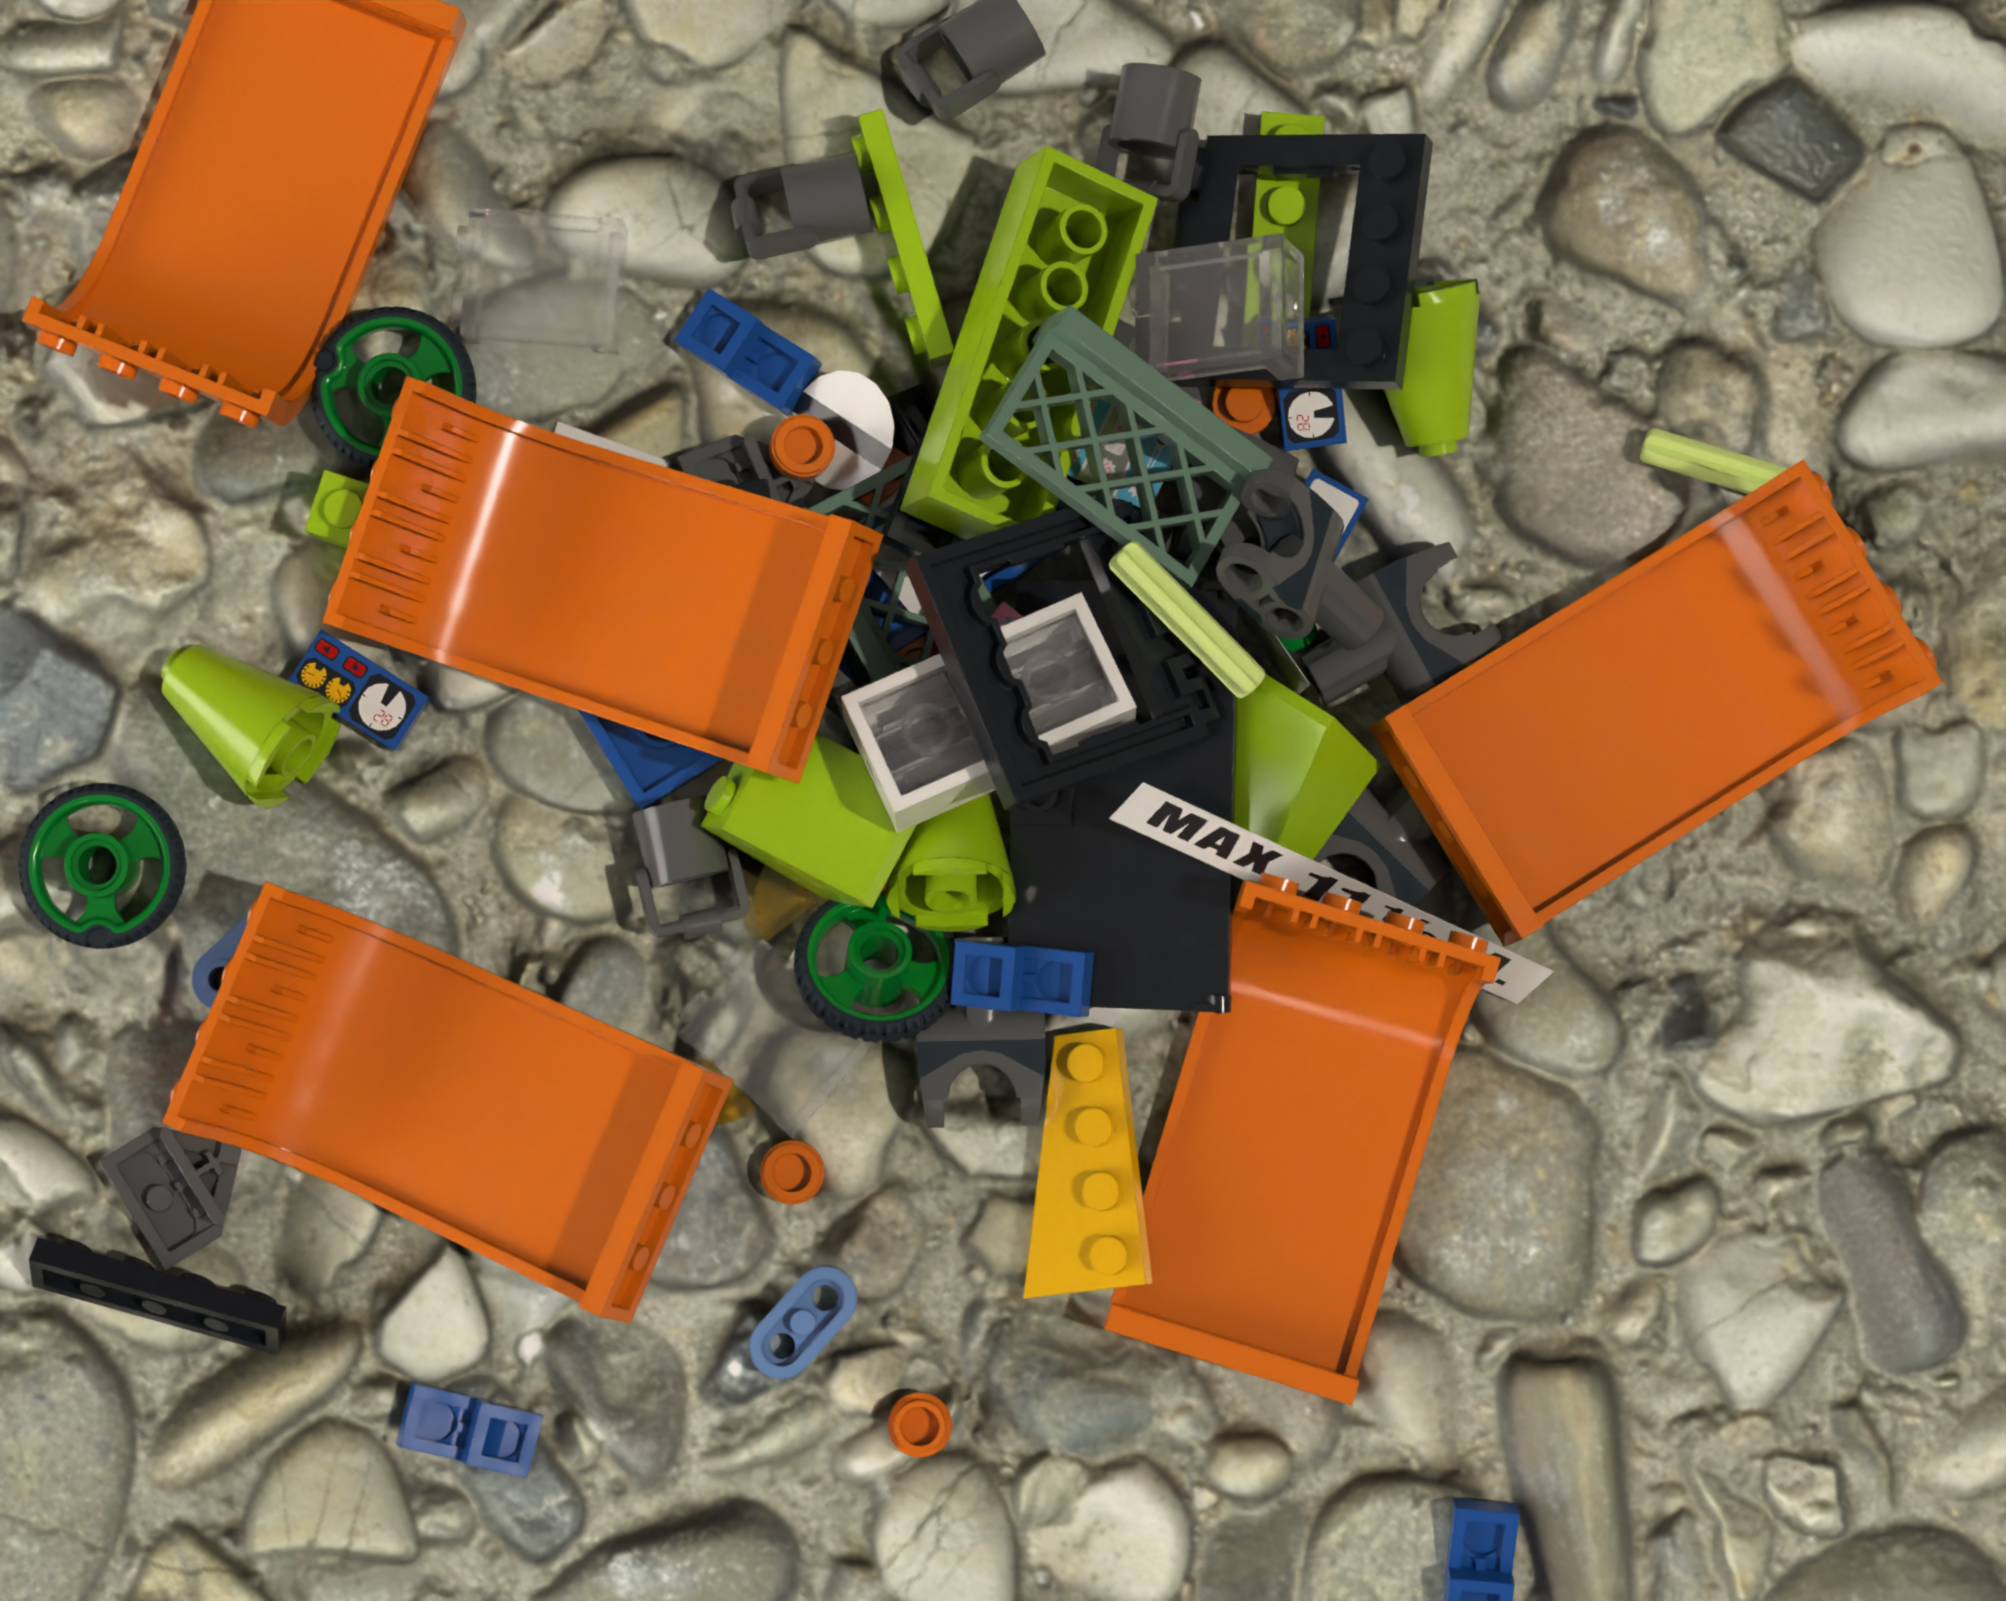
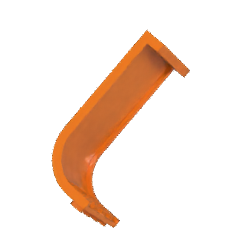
[22,0,467,428]
[322,376,884,784]
[1369,459,1943,947]
[1103,873,1501,1405]
[162,881,734,1324]

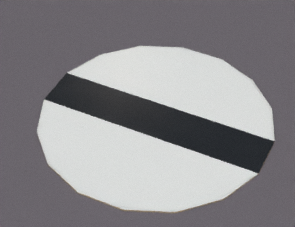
[793,370,895,490]

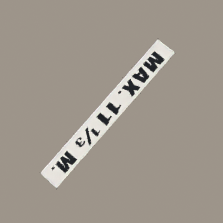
[1109,782,1554,1004]

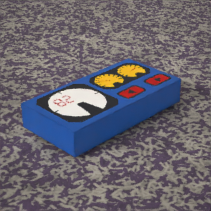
[1268,314,1347,452]
[289,629,431,752]

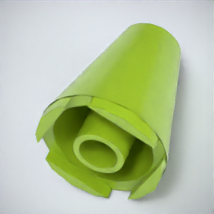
[1384,278,1481,457]
[161,644,341,809]
[886,793,1016,932]

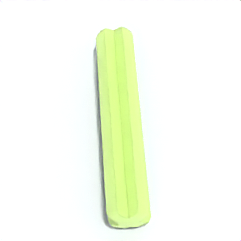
[1640,428,1827,494]
[1109,540,1266,698]

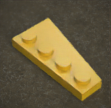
[1023,1028,1153,1299]

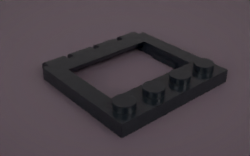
[1156,134,1433,390]
[904,499,1221,810]

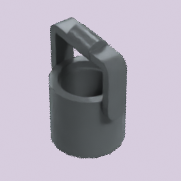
[896,0,1046,121]
[1096,63,1202,206]
[731,151,873,260]
[632,795,750,940]

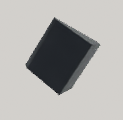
[887,383,935,457]

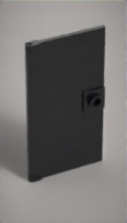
[1008,579,1240,1014]

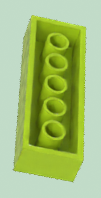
[900,145,1158,539]

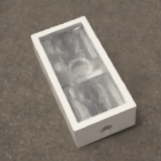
[841,592,1137,833]

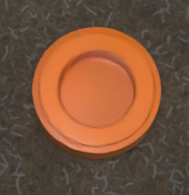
[769,414,835,481]
[760,1140,825,1205]

